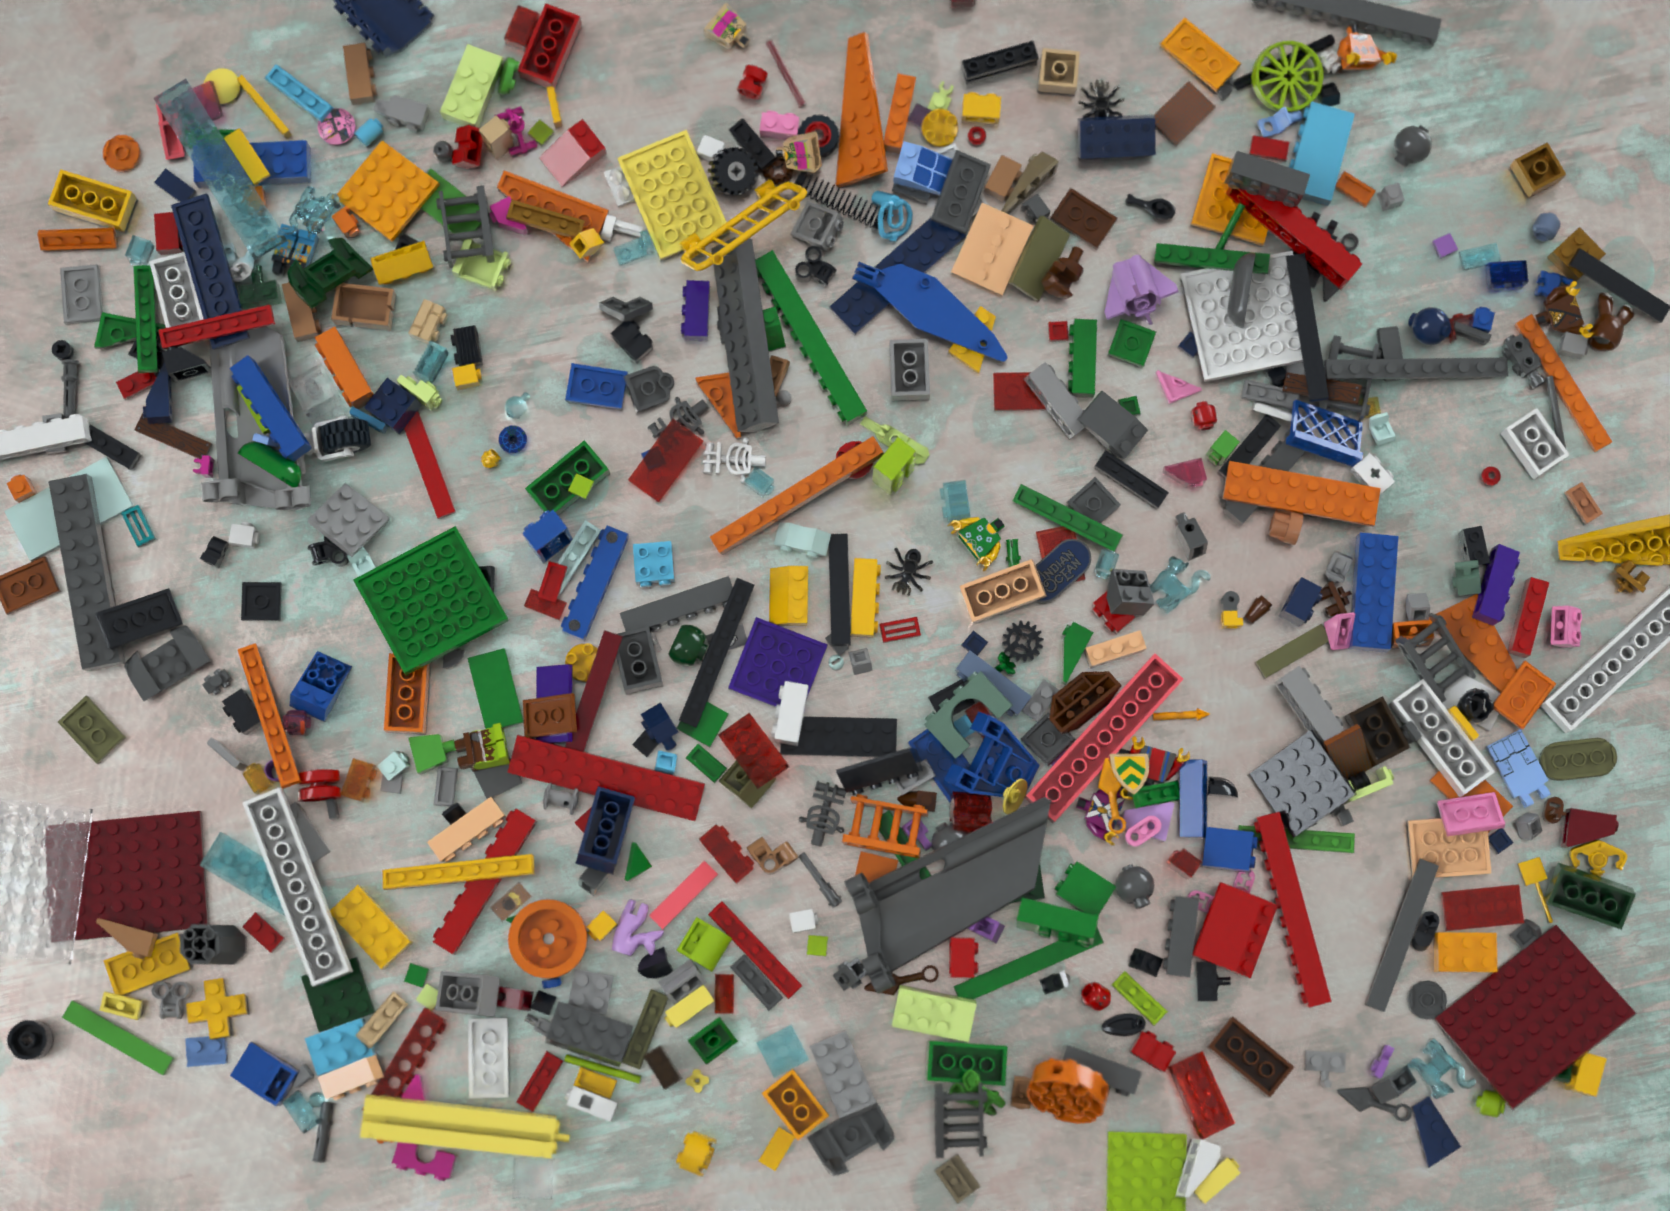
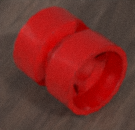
[737,65,768,99]

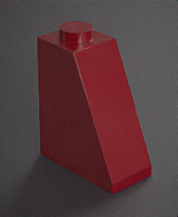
[1561,808,1619,848]

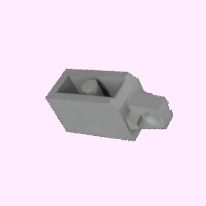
[373,95,430,131]

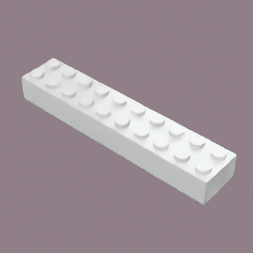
[1540,586,1670,733]
[242,788,353,987]

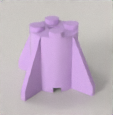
[1105,255,1179,325]

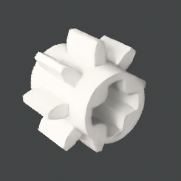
[1319,50,1341,74]

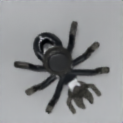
[1078,79,1124,118]
[885,547,933,596]

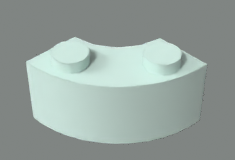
[774,523,831,559]

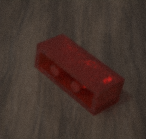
[699,824,755,884]

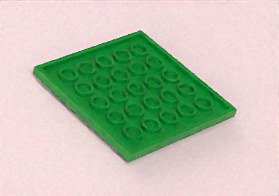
[353,526,509,676]

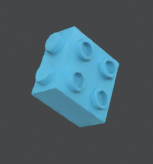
[633,541,675,587]

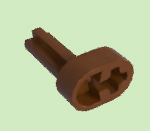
[1542,797,1566,824]

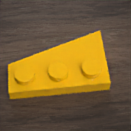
[948,306,996,374]

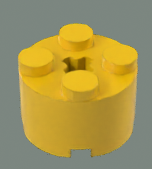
[676,1131,717,1177]

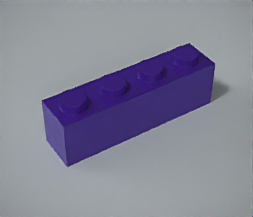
[1472,544,1520,626]

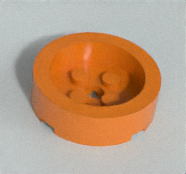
[508,899,588,978]

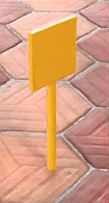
[1518,857,1553,923]

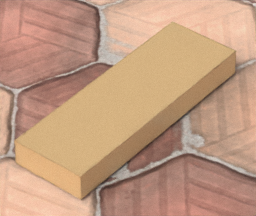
[355,991,408,1049]

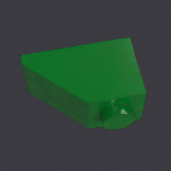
[763,306,786,352]

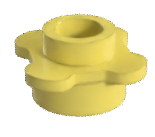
[686,1069,709,1093]

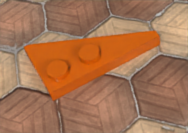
[695,372,741,439]

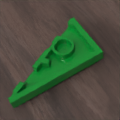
[94,312,166,349]

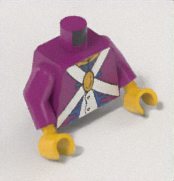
[1076,788,1133,846]

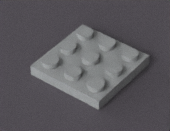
[308,483,389,557]

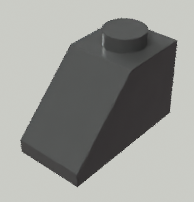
[1371,1065,1417,1104]

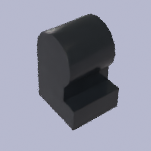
[200,536,229,568]

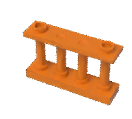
[842,794,929,858]

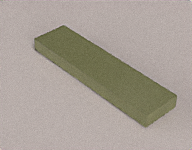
[1255,624,1329,678]
[622,989,668,1070]

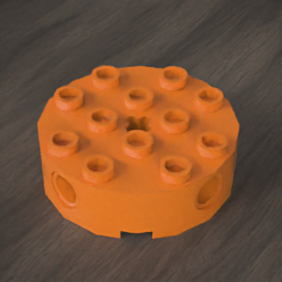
[1027,1058,1109,1124]

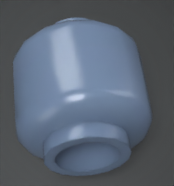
[1532,213,1561,241]

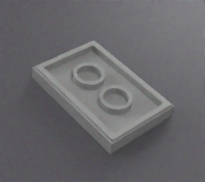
[60,264,103,325]

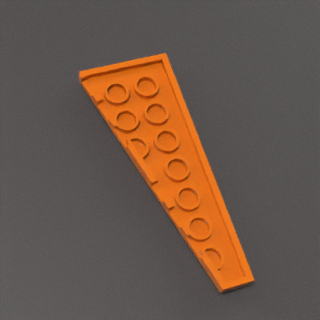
[836,32,888,188]

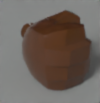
[1041,246,1084,300]

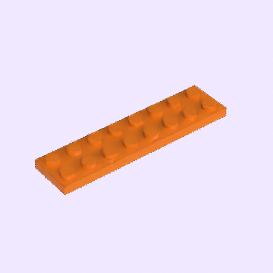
[1222,461,1381,527]

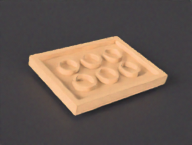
[951,203,1034,295]
[1408,818,1491,877]

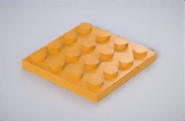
[334,140,440,242]
[1191,153,1268,246]

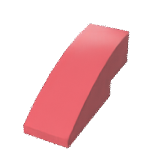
[156,100,185,160]

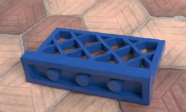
[1286,400,1363,467]

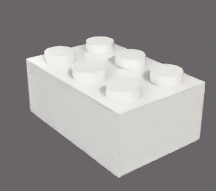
[1501,408,1570,480]
[771,681,808,746]

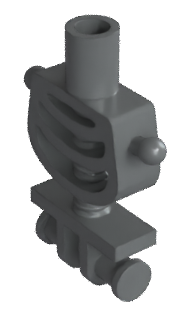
[647,397,709,452]
[799,780,846,847]

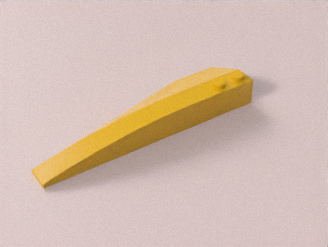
[1557,514,1670,566]

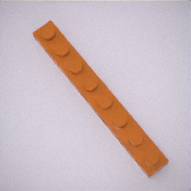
[1514,314,1612,453]
[237,643,301,789]

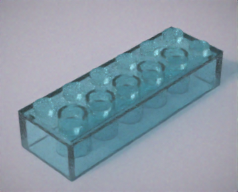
[200,832,324,917]

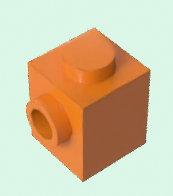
[6,475,37,503]

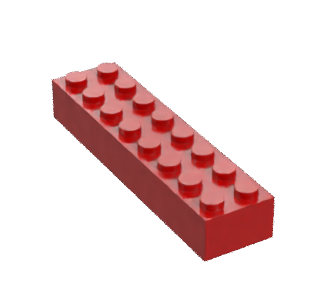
[1226,187,1362,290]

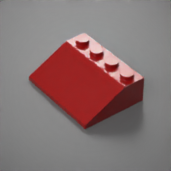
[1192,882,1278,978]

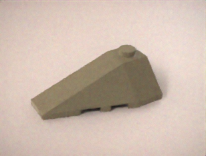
[1001,151,1059,214]

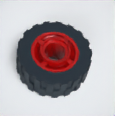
[798,114,839,157]

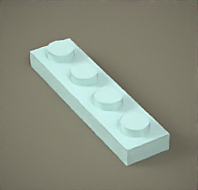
[557,520,601,595]

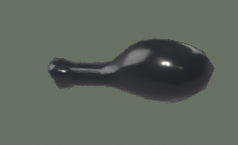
[1125,194,1176,220]

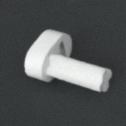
[601,214,643,242]
[230,245,259,282]

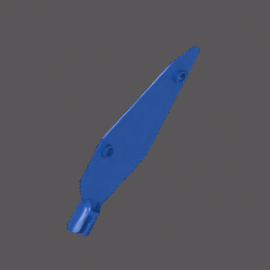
[852,262,1007,362]

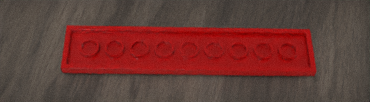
[507,735,705,821]

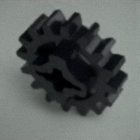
[1002,620,1044,663]

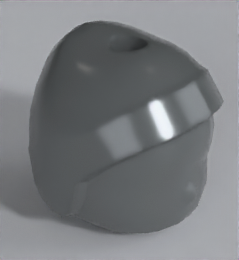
[433,141,454,161]

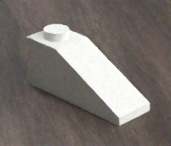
[1175,1139,1221,1198]

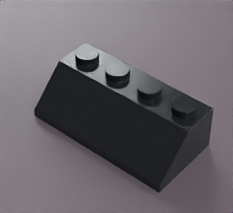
[836,748,923,795]

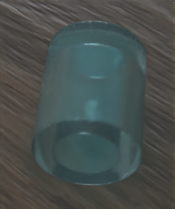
[1094,549,1120,579]

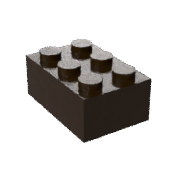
[1345,696,1410,767]

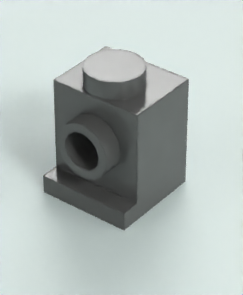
[1021,193,1051,223]

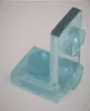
[613,230,655,265]

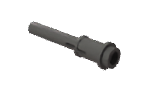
[798,852,842,908]

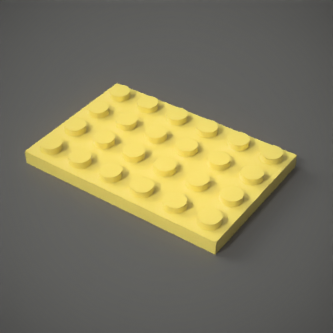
[617,130,730,261]

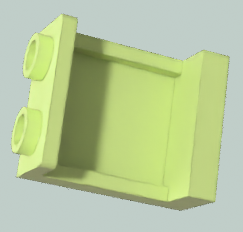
[452,239,511,291]
[1344,766,1394,804]

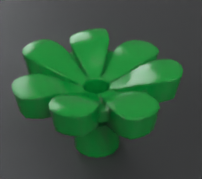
[995,652,1016,675]

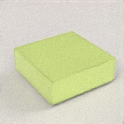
[416,983,438,1011]

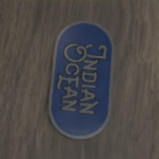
[1036,539,1091,603]

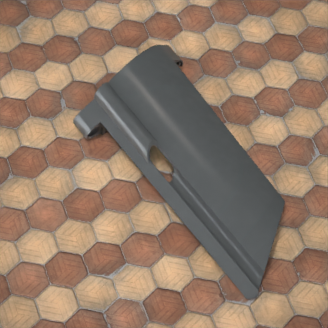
[844,797,1051,994]

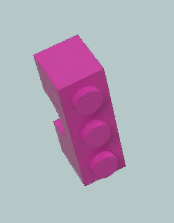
[392,1142,458,1181]

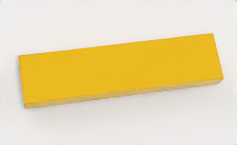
[237,75,292,139]

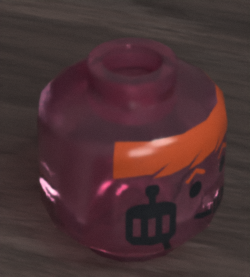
[283,710,311,735]

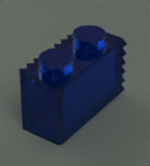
[1485,260,1529,291]

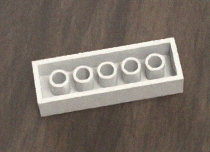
[1389,679,1495,797]

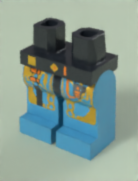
[271,224,319,276]

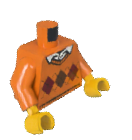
[1337,26,1397,70]

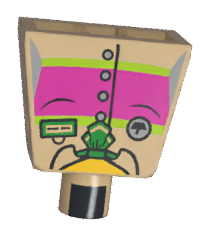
[704,3,751,49]
[776,132,822,172]

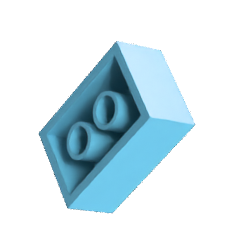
[305,1018,377,1076]

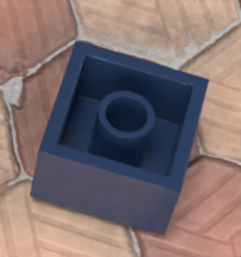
[364,378,422,434]
[1279,577,1323,626]

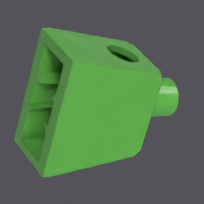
[408,734,456,775]

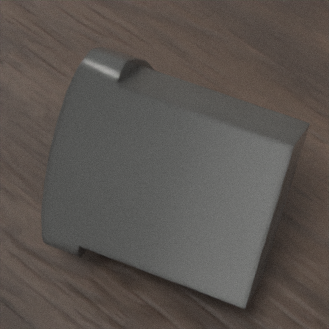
[1509,919,1542,950]

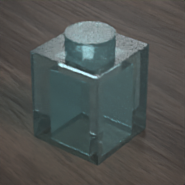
[125,235,154,266]
[744,467,775,498]

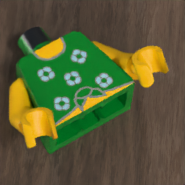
[947,517,1005,571]

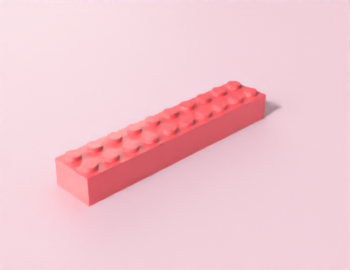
[1025,653,1183,823]

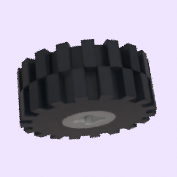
[708,147,758,195]

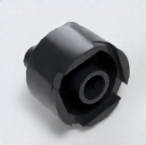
[7,1020,53,1060]

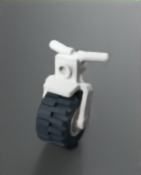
[296,416,371,475]

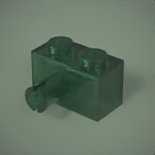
[238,265,282,309]

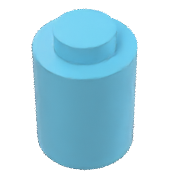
[354,118,383,147]

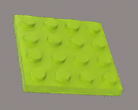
[1106,1131,1187,1211]

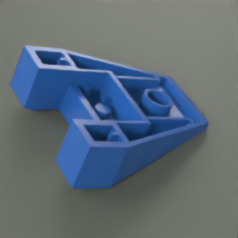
[944,711,1040,797]

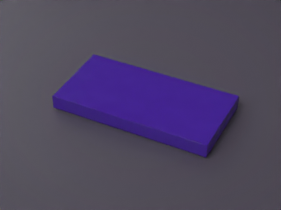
[536,664,572,743]

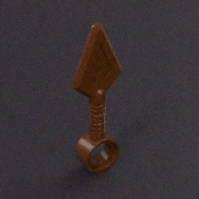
[864,965,939,995]

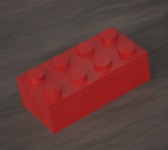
[517,3,582,89]

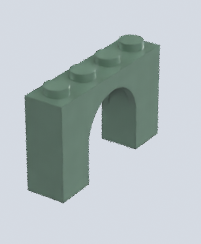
[924,671,1013,759]

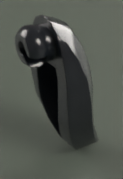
[1101,1013,1146,1036]

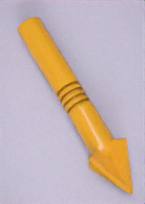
[1153,708,1210,721]

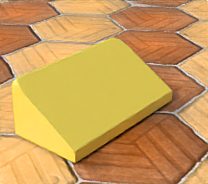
[99,991,142,1020]

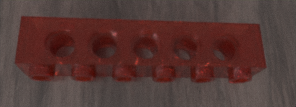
[362,1007,447,1111]

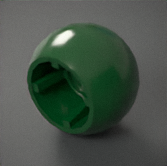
[668,625,708,667]

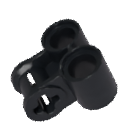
[795,246,837,286]
[307,536,349,567]

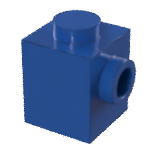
[1469,307,1495,333]

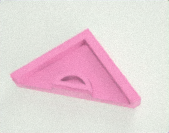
[1155,370,1202,404]

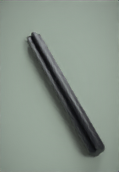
[1234,34,1335,90]

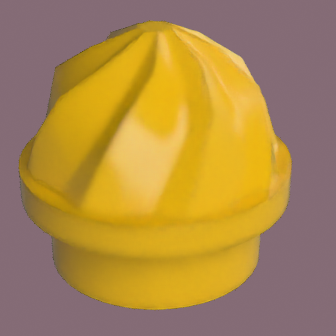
[481,449,501,468]

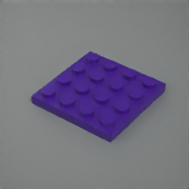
[728,617,828,707]

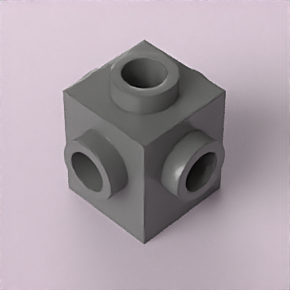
[833,957,867,991]

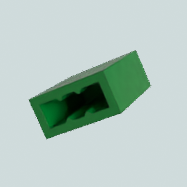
[1055,861,1116,916]

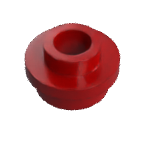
[968,126,986,145]
[1481,466,1501,486]

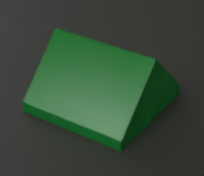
[688,1017,738,1065]

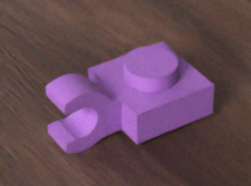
[902,819,932,851]

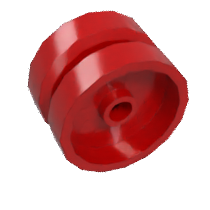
[297,769,341,802]

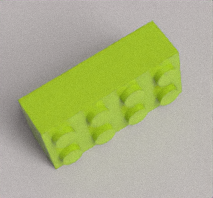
[872,437,916,495]

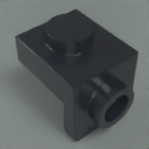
[1128,948,1163,977]

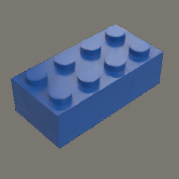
[522,510,573,564]

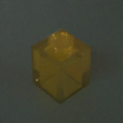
[242,763,274,795]

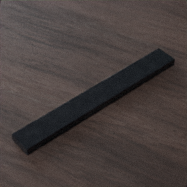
[1286,253,1329,402]
[679,578,755,728]

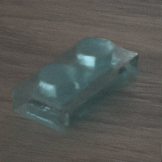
[1458,243,1501,271]

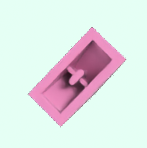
[1324,612,1355,650]

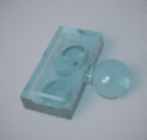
[282,1091,325,1134]

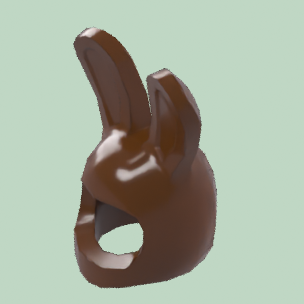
[1587,292,1634,351]

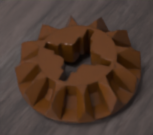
[763,157,793,186]

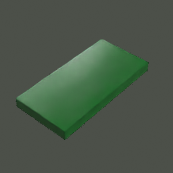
[467,648,524,729]

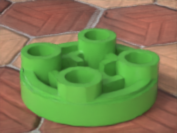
[498,57,519,95]

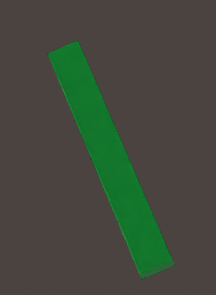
[953,928,1104,999]

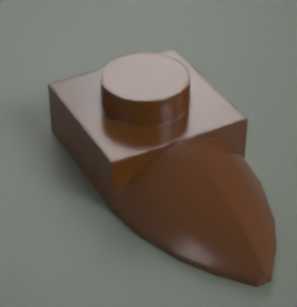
[897,791,937,812]

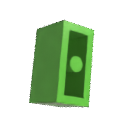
[1206,430,1240,466]

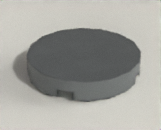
[1407,980,1447,1020]

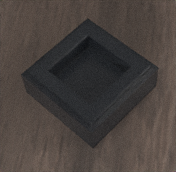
[632,731,659,757]

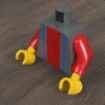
[1129,736,1190,787]

